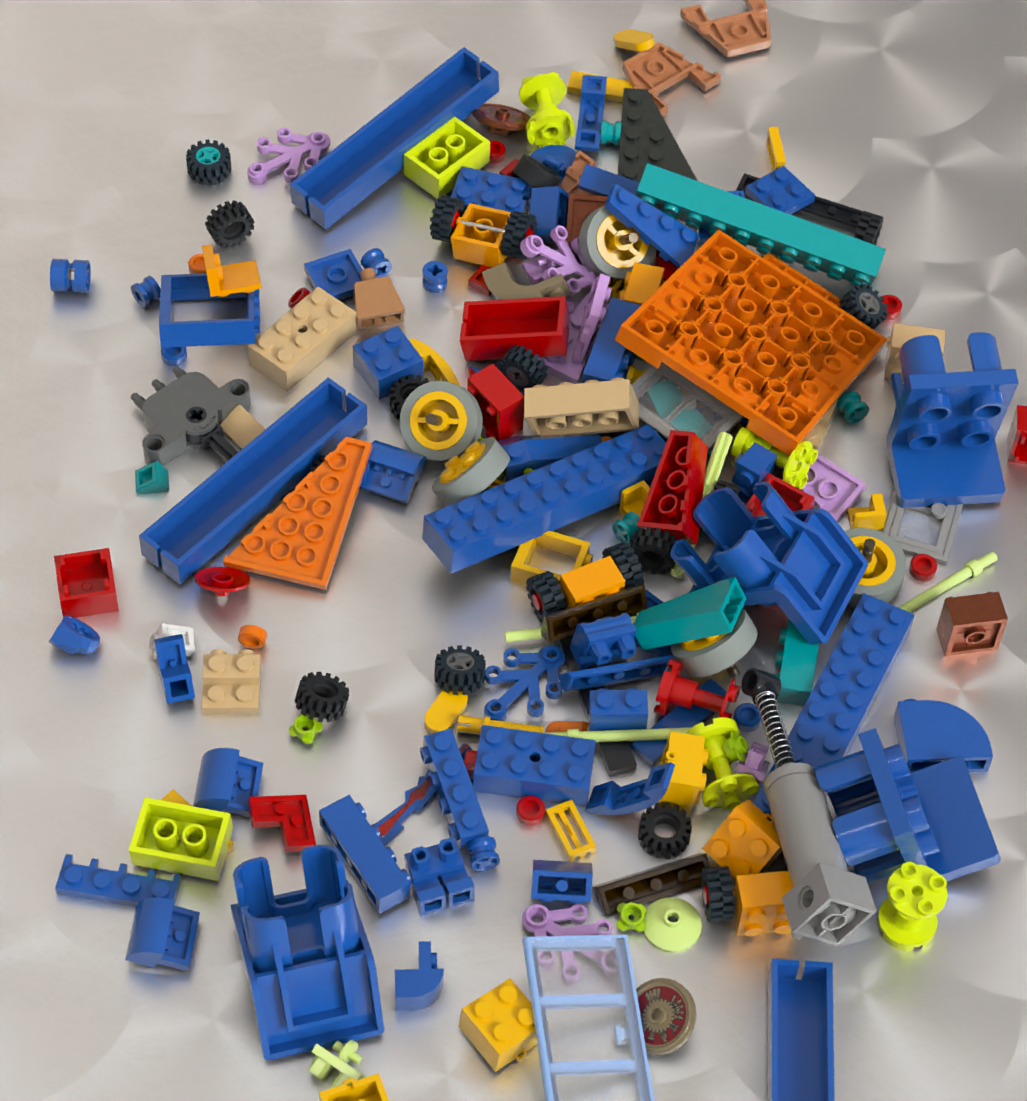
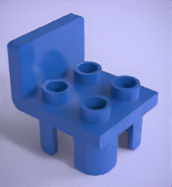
[887,332,1019,508]
[670,482,868,645]
[814,728,1001,884]
[230,845,385,1060]

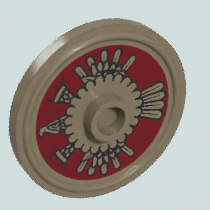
[623,978,696,1055]

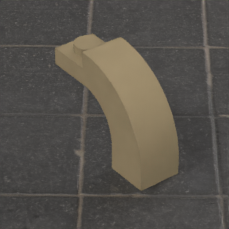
[482,262,572,300]

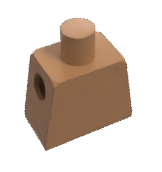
[353,268,405,331]

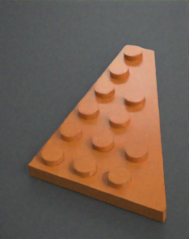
[223,437,373,590]

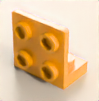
[202,244,262,297]

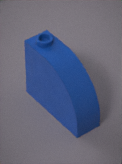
[894,699,993,772]

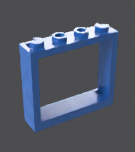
[159,273,260,348]

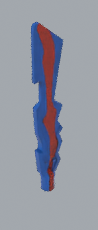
[374,743,472,847]

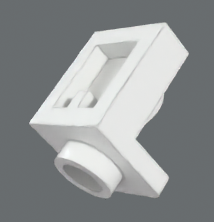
[149,623,195,661]

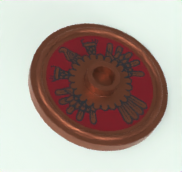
[472,104,531,137]

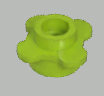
[289,714,323,744]
[723,731,749,763]
[616,903,646,933]

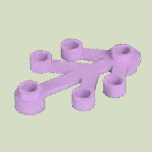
[247,128,330,185]
[520,225,598,296]
[522,904,618,985]

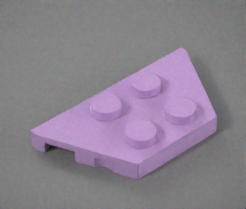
[571,274,612,364]

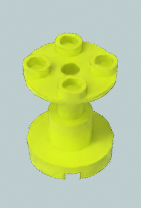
[519,72,575,148]
[731,420,818,489]
[686,718,760,811]
[877,862,948,951]

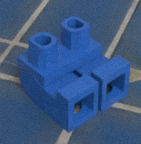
[569,613,637,670]
[404,838,475,917]

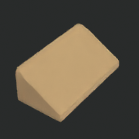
[220,405,266,450]

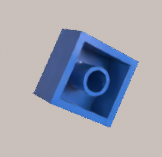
[353,325,424,400]

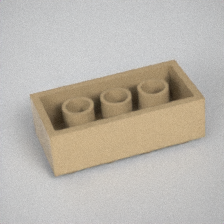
[248,287,357,392]
[524,377,639,435]

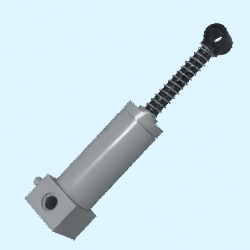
[741,668,877,946]

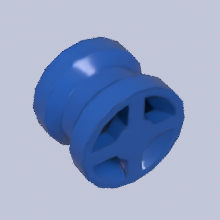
[360,248,392,278]
[422,261,448,293]
[131,276,161,308]
[467,836,500,871]

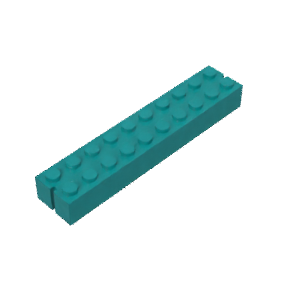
[636,163,886,287]

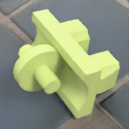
[309,1040,366,1087]

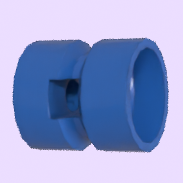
[50,259,91,293]

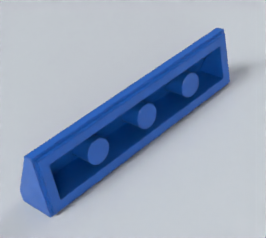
[558,655,674,692]

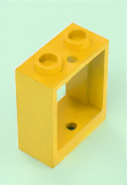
[510,531,593,586]

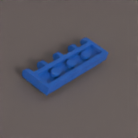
[55,854,182,907]

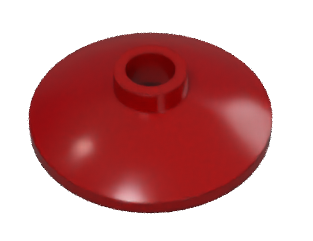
[195,567,250,596]

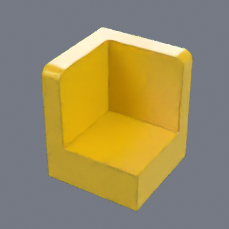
[619,480,650,517]
[847,493,887,531]

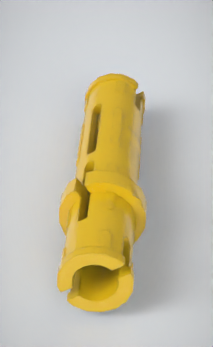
[457,714,544,735]

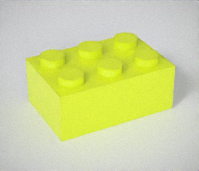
[404,117,490,199]
[129,797,233,881]

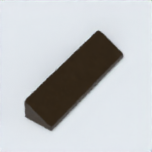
[541,584,647,643]
[593,853,711,916]

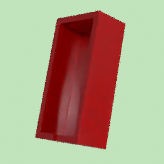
[459,296,570,361]

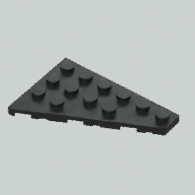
[618,88,698,182]

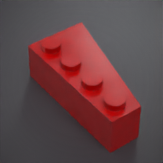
[637,430,708,545]

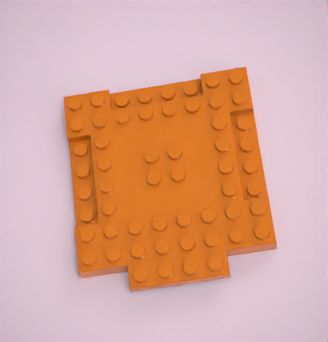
[615,229,887,456]

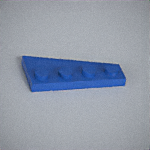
[604,184,700,271]

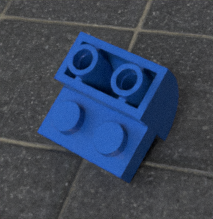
[359,440,427,504]
[193,748,263,818]
[125,897,200,971]

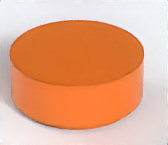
[188,254,206,274]
[238,625,267,649]

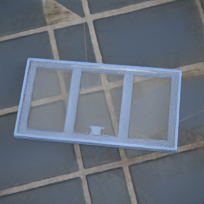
[522,935,654,1101]

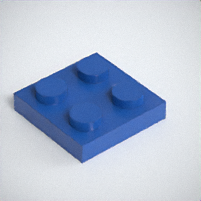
[745,165,815,215]
[304,249,362,300]

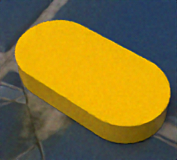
[613,29,655,52]
[424,689,468,734]

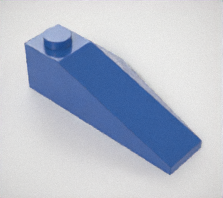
[497,435,603,482]

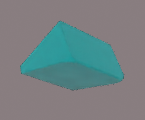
[135,461,169,494]

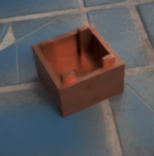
[566,194,607,248]
[936,592,1008,656]

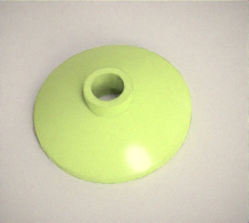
[643,897,702,952]

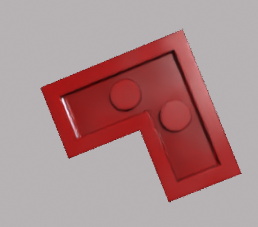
[248,794,316,852]

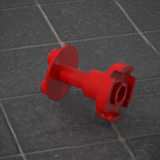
[653,659,741,719]

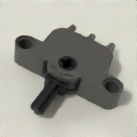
[131,366,251,466]

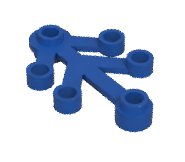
[484,645,565,721]

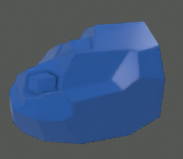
[49,615,100,654]

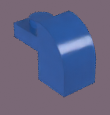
[154,634,195,704]
[395,941,444,1011]

